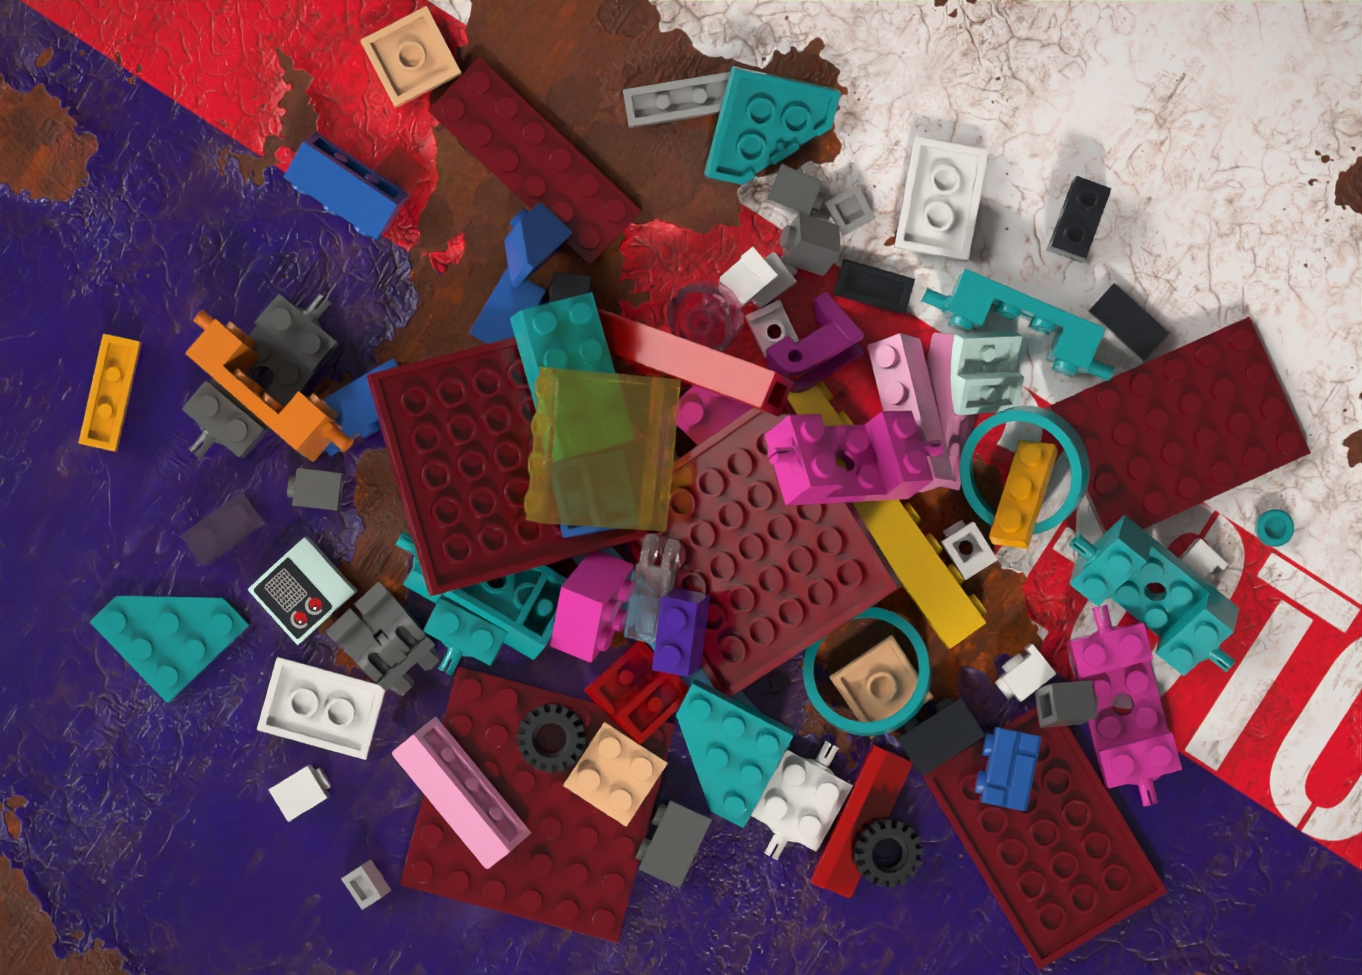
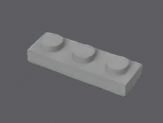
[623,72,730,128]

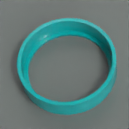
[960,406,1090,535]
[803,607,932,736]

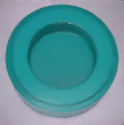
[1255,509,1294,547]

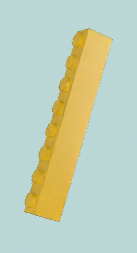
[787,380,987,649]

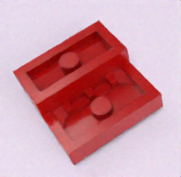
[584,639,689,744]

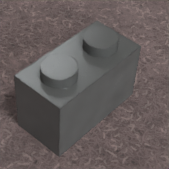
[635,799,712,888]

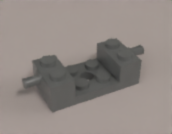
[182,293,341,459]

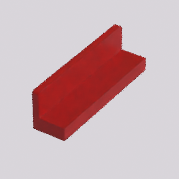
[809,744,912,898]

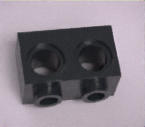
[1046,175,1112,263]

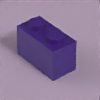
[652,588,710,677]

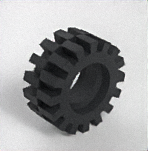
[517,704,586,773]
[851,817,924,888]

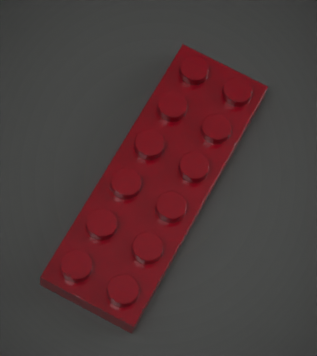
[428,57,642,266]

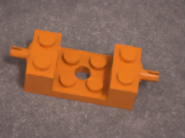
[185,310,354,462]

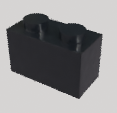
[896,695,986,777]

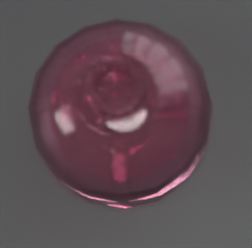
[668,279,745,352]

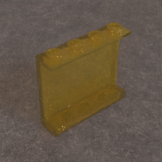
[524,367,681,531]

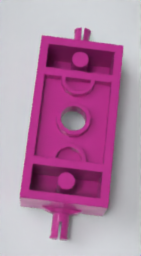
[765,410,944,506]
[1066,604,1182,806]

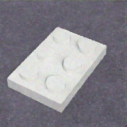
[894,136,989,261]
[257,657,386,760]

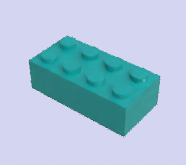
[510,292,634,462]

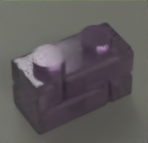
[181,491,269,566]

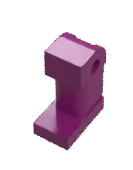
[766,292,864,393]

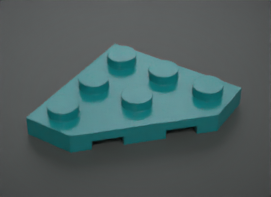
[704,66,841,185]
[90,596,250,703]
[676,679,795,828]

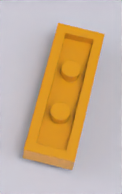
[78,334,142,452]
[989,440,1058,549]

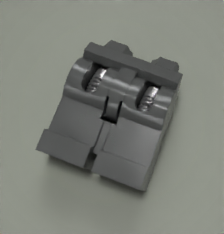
[326,582,440,696]

